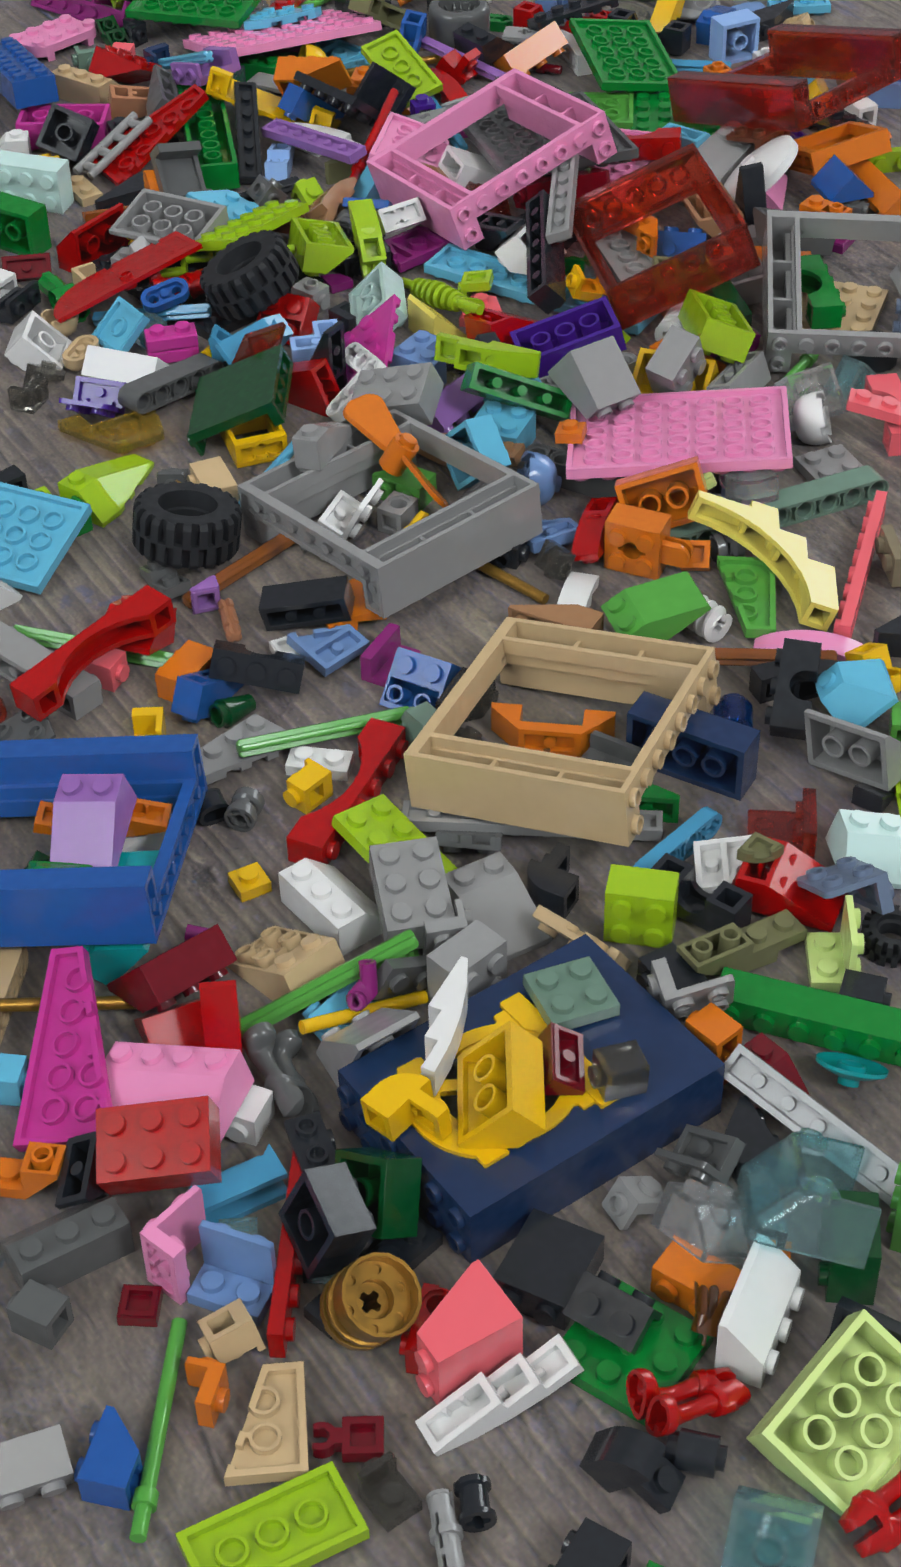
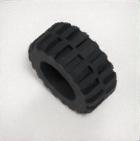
[200,230,299,321]
[132,481,242,570]

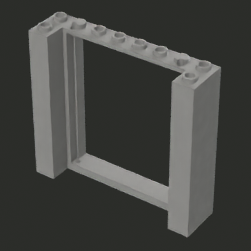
[762,210,901,372]
[237,409,543,619]

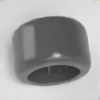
[428,0,490,49]

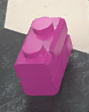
[144,321,199,363]

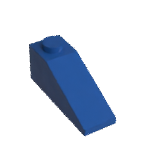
[696,5,736,46]
[277,82,345,122]
[171,669,245,723]

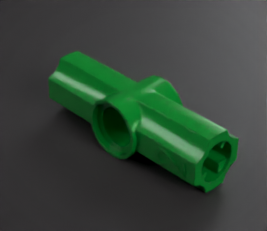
[38,271,91,323]

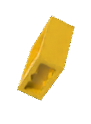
[220,414,288,468]

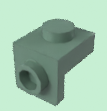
[71,46,95,72]

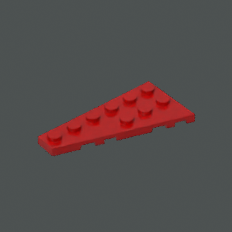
[92,84,209,186]

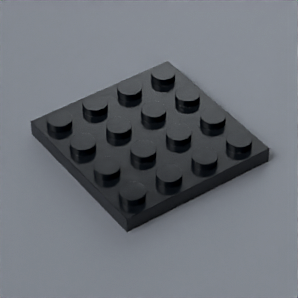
[293,71,380,127]

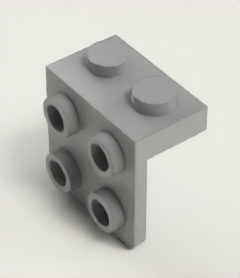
[647,957,735,1024]

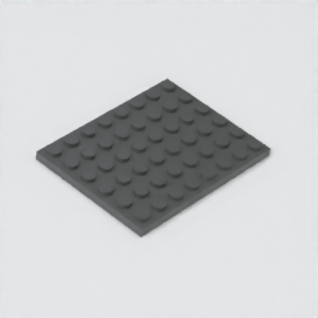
[463,91,639,177]

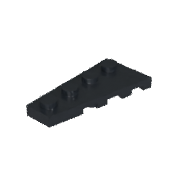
[527,0,619,31]

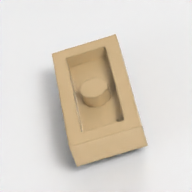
[71,175,103,207]

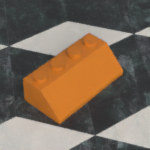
[848,159,901,215]

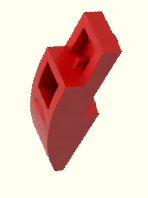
[571,497,619,564]

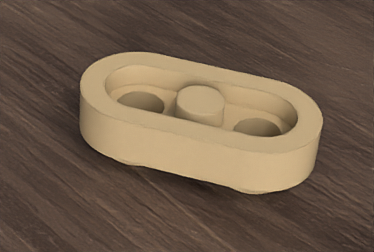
[62,335,100,371]

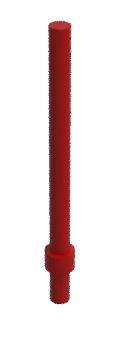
[349,88,399,185]

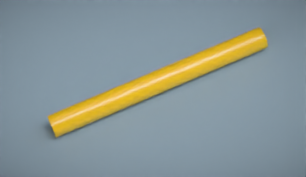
[298,990,428,1035]

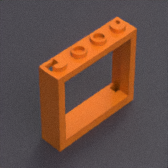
[788,121,892,176]

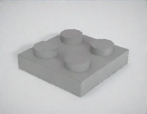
[793,444,863,481]

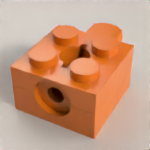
[604,503,694,580]

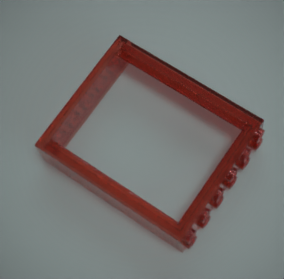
[572,143,761,330]

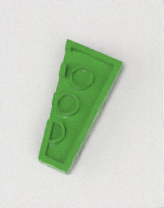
[717,556,776,638]

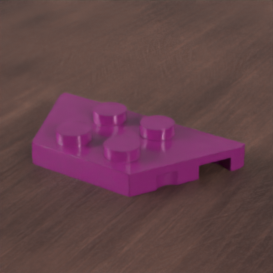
[385,226,455,273]

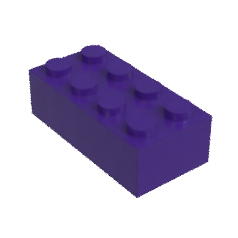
[509,296,627,378]

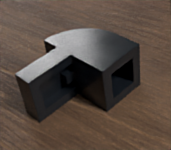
[527,842,579,919]
[579,1426,686,1514]

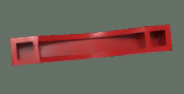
[9,585,176,722]
[286,717,409,865]

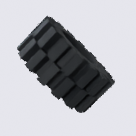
[861,905,901,968]

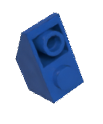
[74,1405,143,1511]

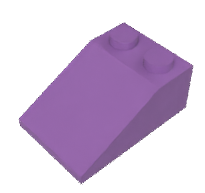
[50,774,137,867]

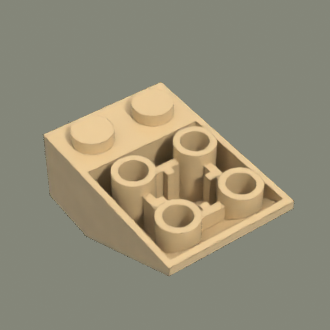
[227,926,345,1001]

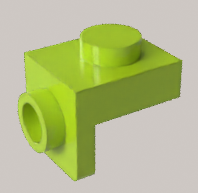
[290,177,324,205]

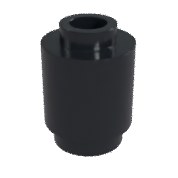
[664,1427,728,1479]

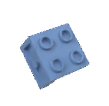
[187,1220,276,1327]

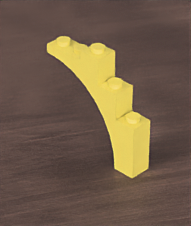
[688,490,839,632]

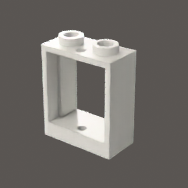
[376,197,427,240]

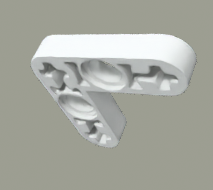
[326,342,387,423]

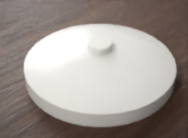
[723,135,798,201]

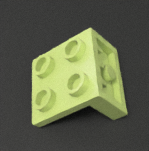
[804,895,864,993]

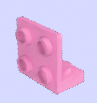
[139,1185,206,1305]

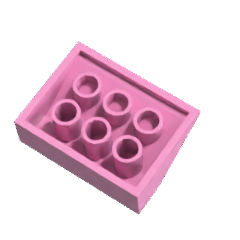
[105,1041,255,1143]

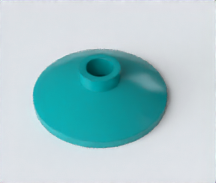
[815,1052,889,1088]

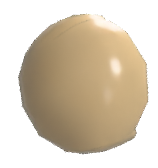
[40,309,79,337]

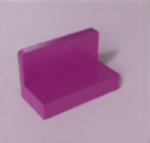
[360,623,421,687]

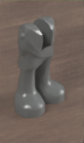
[242,1022,320,1118]

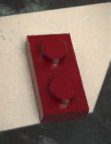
[1,253,52,282]

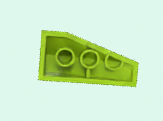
[58,453,154,528]

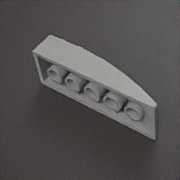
[665,120,755,206]

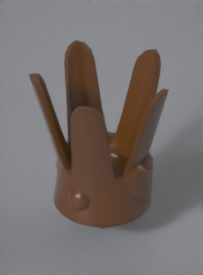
[690,1281,733,1346]

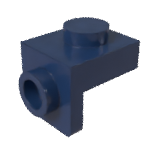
[143,42,170,64]

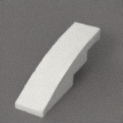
[421,956,468,1096]
[415,1333,584,1456]

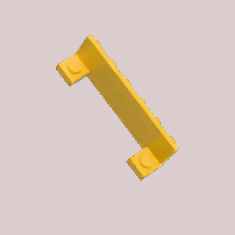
[205,66,341,129]

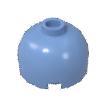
[517,451,562,506]

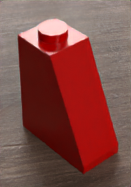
[288,358,340,417]

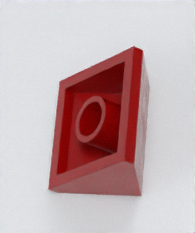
[134,998,205,1047]

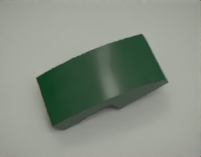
[95,15,130,46]

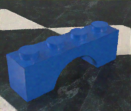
[400,9,427,54]

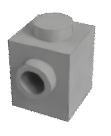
[291,276,330,315]

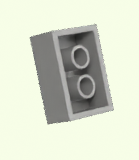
[351,362,444,425]
[369,836,455,950]

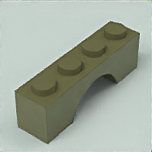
[348,0,406,32]

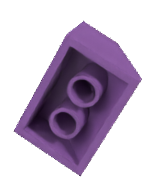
[427,373,485,433]

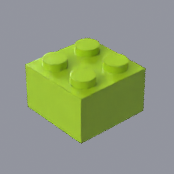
[603,864,679,948]

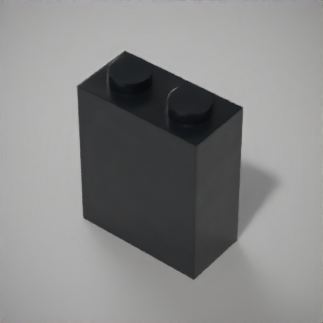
[493,1208,605,1331]

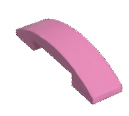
[753,630,863,661]

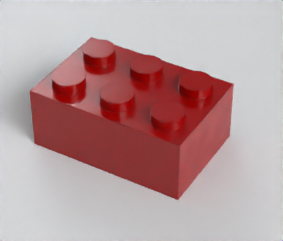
[96,1095,222,1195]

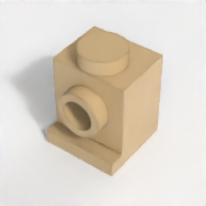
[197,1298,266,1363]

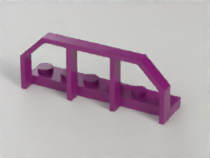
[31,0,131,28]

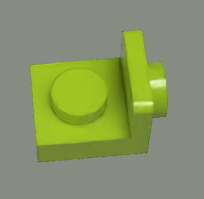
[458,269,494,297]

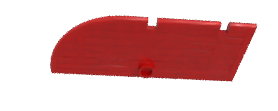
[53,231,203,323]

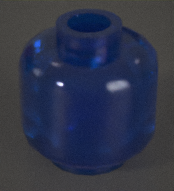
[713,693,753,728]

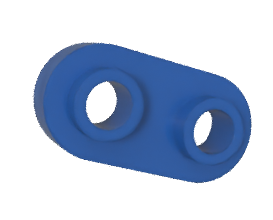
[141,277,190,313]

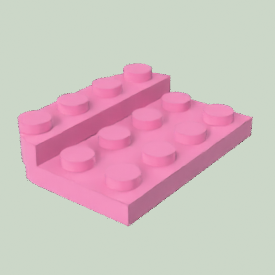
[9,14,96,62]
[368,111,449,168]

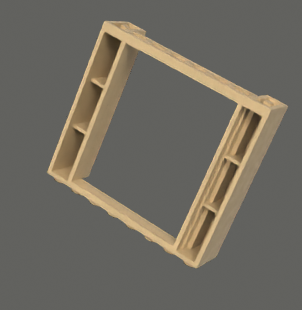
[403,617,721,847]

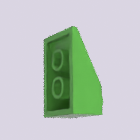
[601,571,712,640]

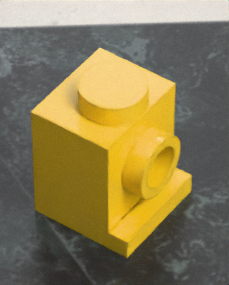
[283,758,333,814]

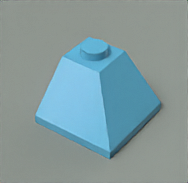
[815,659,899,727]

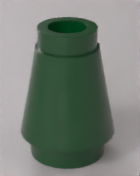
[209,694,256,728]

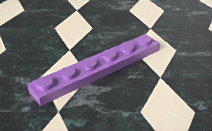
[260,118,367,164]

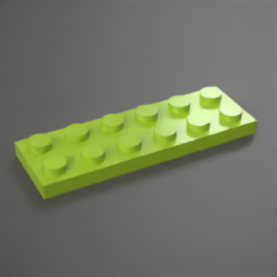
[196,199,309,252]

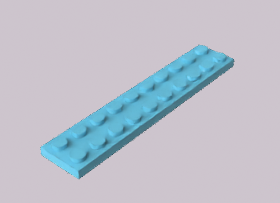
[424,243,661,335]

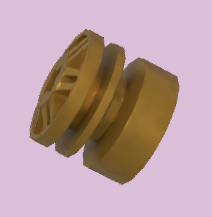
[320,1252,422,1351]

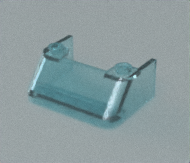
[737,1128,882,1270]

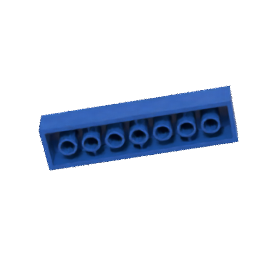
[0,37,59,109]

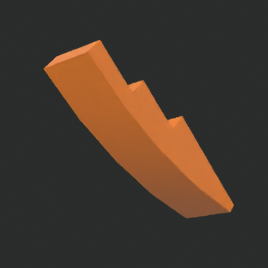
[33,798,173,837]

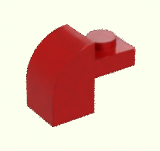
[435,47,482,85]

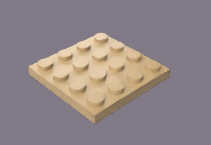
[802,281,889,331]

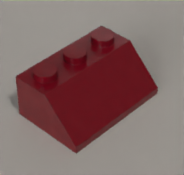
[106,924,237,1013]

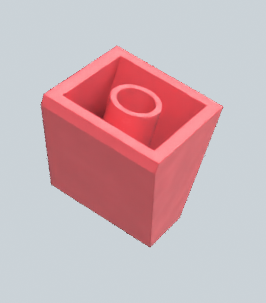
[414,1259,523,1404]

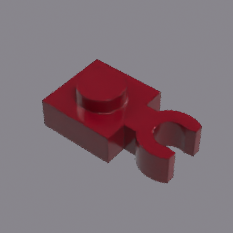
[312,1415,385,1463]

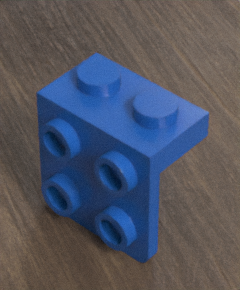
[657,226,708,263]

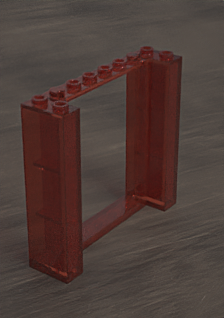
[667,24,901,132]

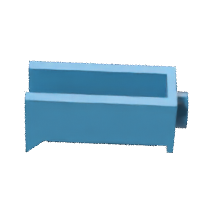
[188,1144,288,1224]

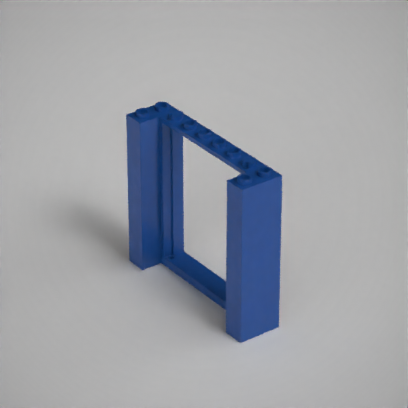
[0,734,208,947]

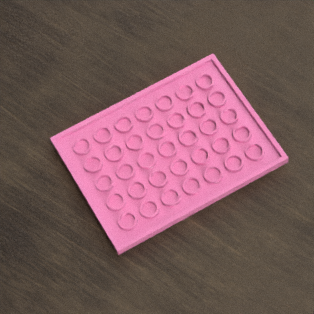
[183,9,382,57]
[566,386,793,482]

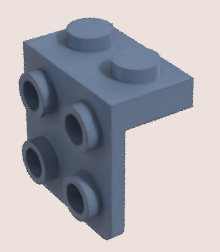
[797,856,895,915]

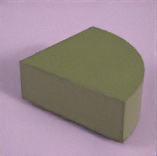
[736,832,784,863]

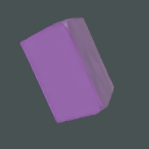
[190,575,220,615]

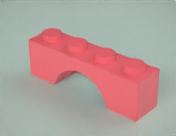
[864,373,901,456]

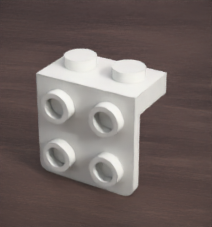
[317,478,384,540]

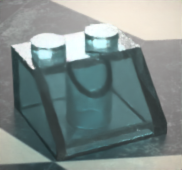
[721,1485,825,1567]

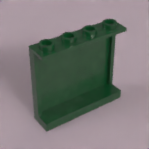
[187,344,294,456]

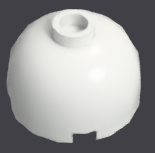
[789,390,832,445]

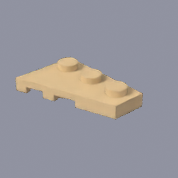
[532,904,632,971]
[224,1361,309,1487]

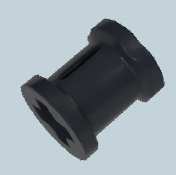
[453,1473,497,1533]

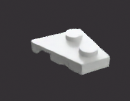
[693,835,751,894]

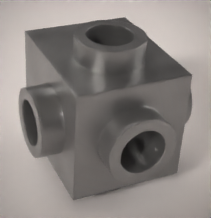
[246,174,288,207]

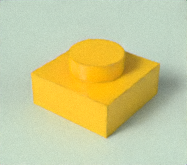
[227,862,272,903]

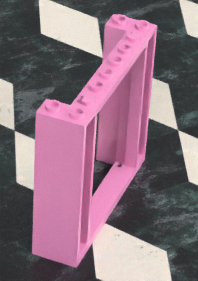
[366,68,617,250]

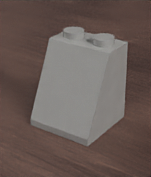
[548,336,641,419]

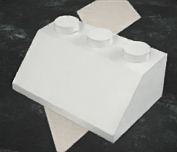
[494,223,567,275]
[81,345,169,383]
[278,858,382,956]
[714,1231,805,1389]

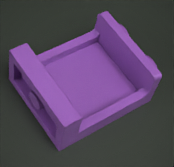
[170,46,241,86]

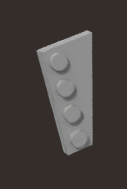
[200,713,291,785]

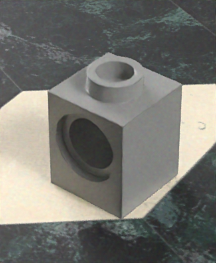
[377,491,418,535]

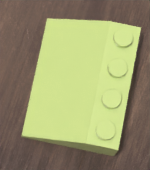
[746,1309,901,1516]

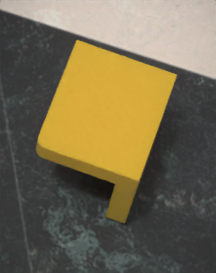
[131,707,166,736]

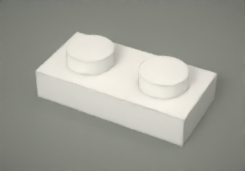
[285,746,354,781]

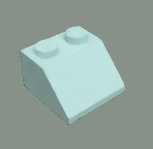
[825,809,901,889]

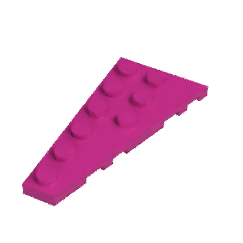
[344,294,401,382]
[13,946,113,1152]

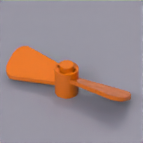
[343,394,449,508]

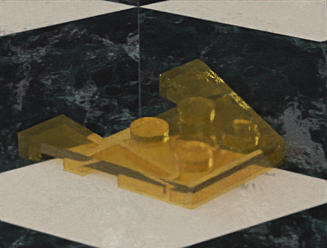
[57,409,165,454]

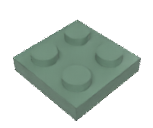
[523,956,620,1029]

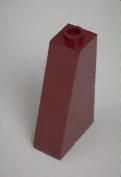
[513,167,611,209]

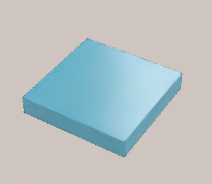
[91,296,150,352]

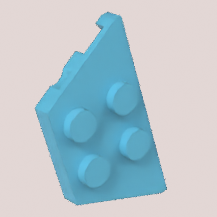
[315,38,370,69]
[186,190,259,220]

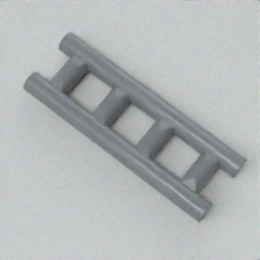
[72,111,153,180]

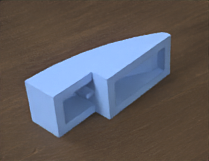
[264,143,295,181]

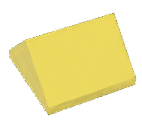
[407,294,467,338]

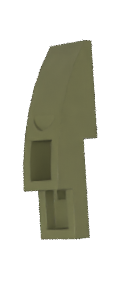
[676,909,808,976]

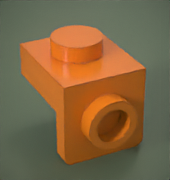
[184,1356,230,1428]

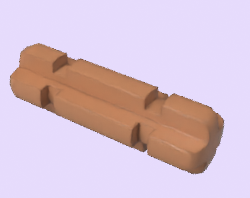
[217,598,242,642]

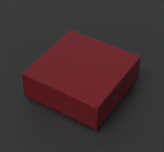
[116,1284,163,1327]

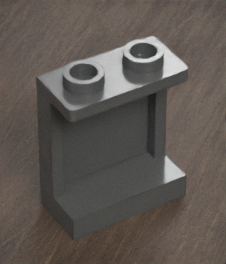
[150,141,212,197]

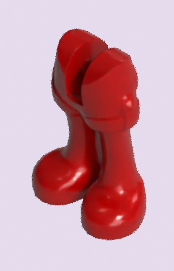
[626,1367,751,1437]
[837,1470,901,1558]

